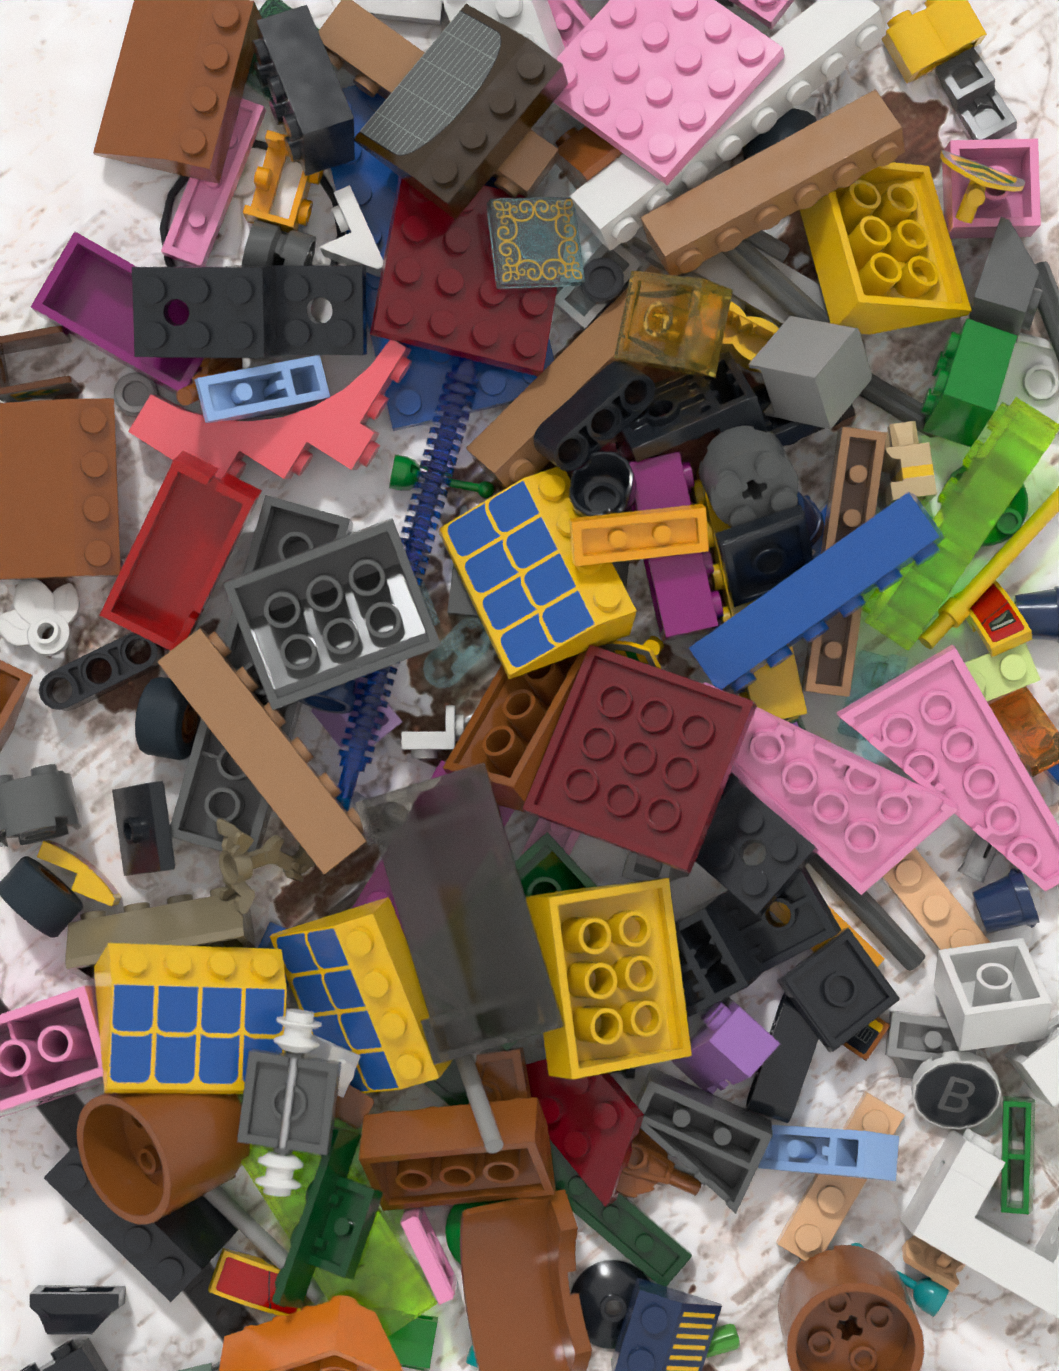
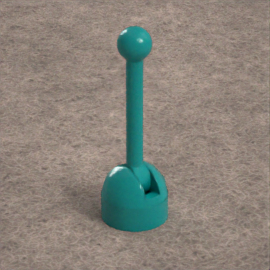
[851,1243,949,1317]

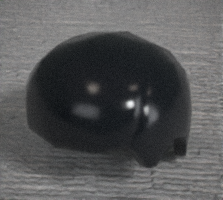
[569,451,637,517]

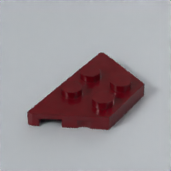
[526,1059,644,1207]

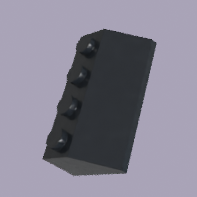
[44,1143,239,1302]

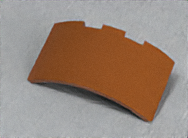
[460,1189,593,1371]

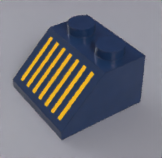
[611,1278,722,1371]

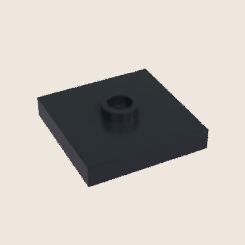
[715,505,814,607]
[112,781,176,876]
[777,927,900,1052]

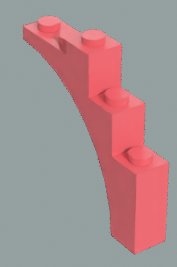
[128,340,412,479]

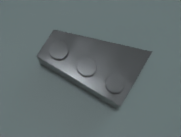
[635,1067,773,1214]

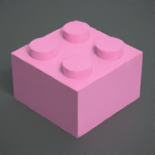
[942,138,1041,239]

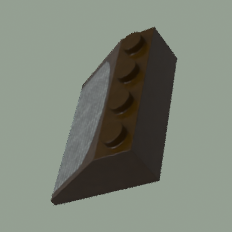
[354,4,568,220]

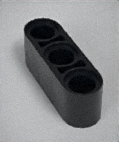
[533,360,655,471]
[39,632,164,711]
[745,991,819,1123]

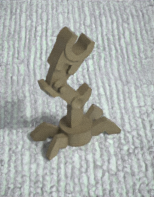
[216,818,316,914]

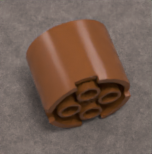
[77,1093,250,1225]
[778,1245,924,1371]

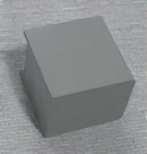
[749,316,872,429]

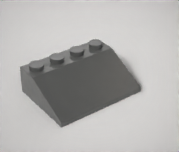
[223,518,441,710]

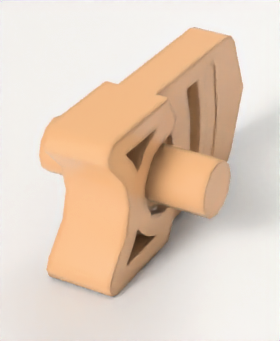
[902,1236,966,1292]

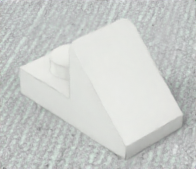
[320,185,383,277]

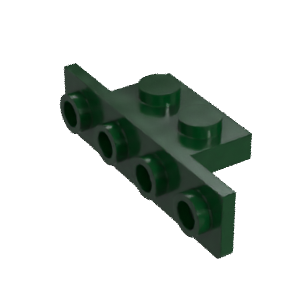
[272,1127,383,1308]

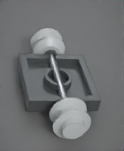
[237,1009,342,1196]

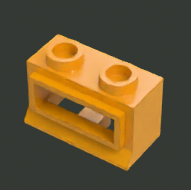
[243,130,324,233]

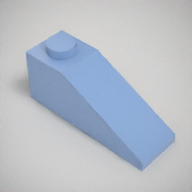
[195,355,331,423]
[758,1125,899,1181]

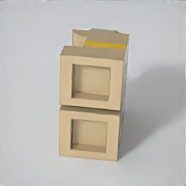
[879,421,937,510]

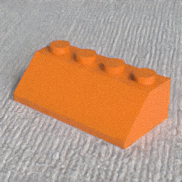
[219,1295,403,1371]

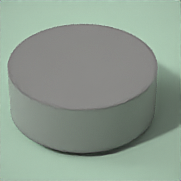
[114,372,159,418]

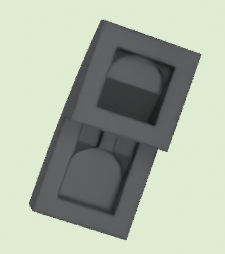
[936,47,1017,140]

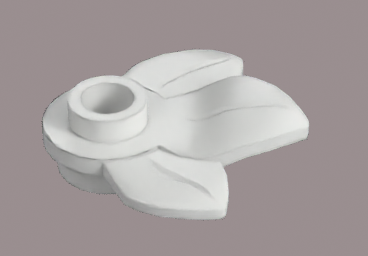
[0,579,80,656]

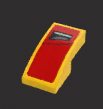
[954,580,1032,657]
[37,840,122,907]
[208,1248,302,1316]

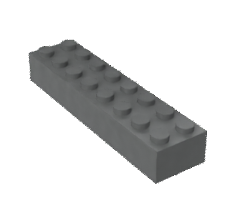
[170,495,354,853]

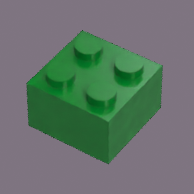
[920,318,1017,448]

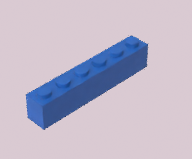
[689,492,945,694]

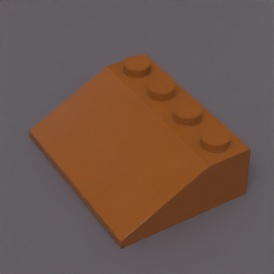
[93,0,262,184]
[0,398,121,580]

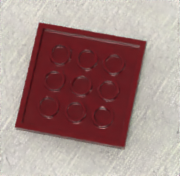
[370,177,571,376]
[522,645,757,874]

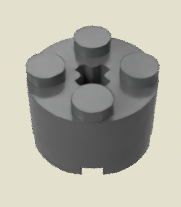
[699,425,798,527]
[0,764,82,847]

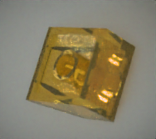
[614,271,733,377]

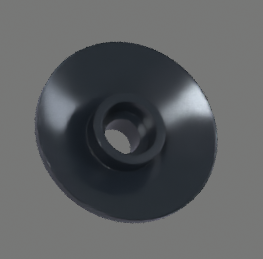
[570,1260,650,1349]

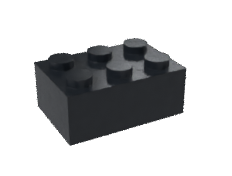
[252,4,355,176]

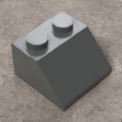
[969,217,1043,343]

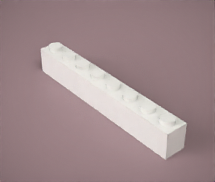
[570,0,886,251]

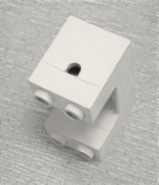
[900,1128,1059,1319]

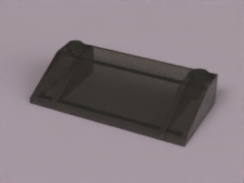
[355,763,565,1065]

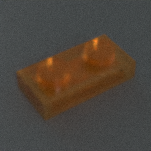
[989,686,1059,777]

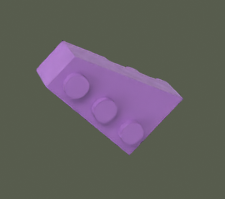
[671,997,780,1094]

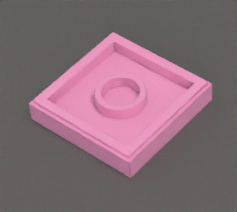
[400,1207,457,1305]

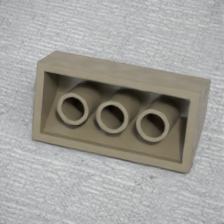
[65,887,256,980]

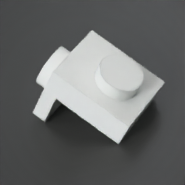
[402,705,464,759]

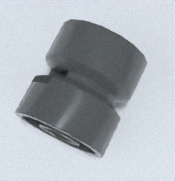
[242,219,317,265]

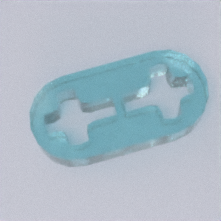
[423,617,491,689]

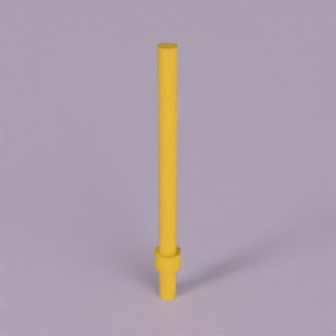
[918,486,1059,650]

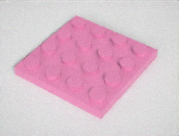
[554,0,785,185]

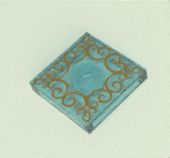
[487,197,585,289]

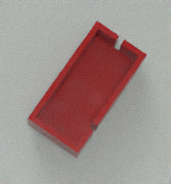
[100,451,262,651]

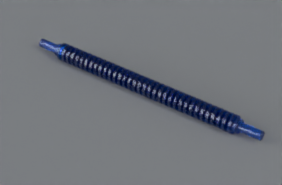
[336,357,480,811]

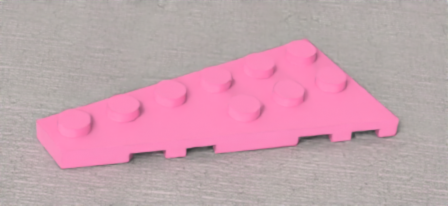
[836,645,1059,892]
[703,682,958,895]

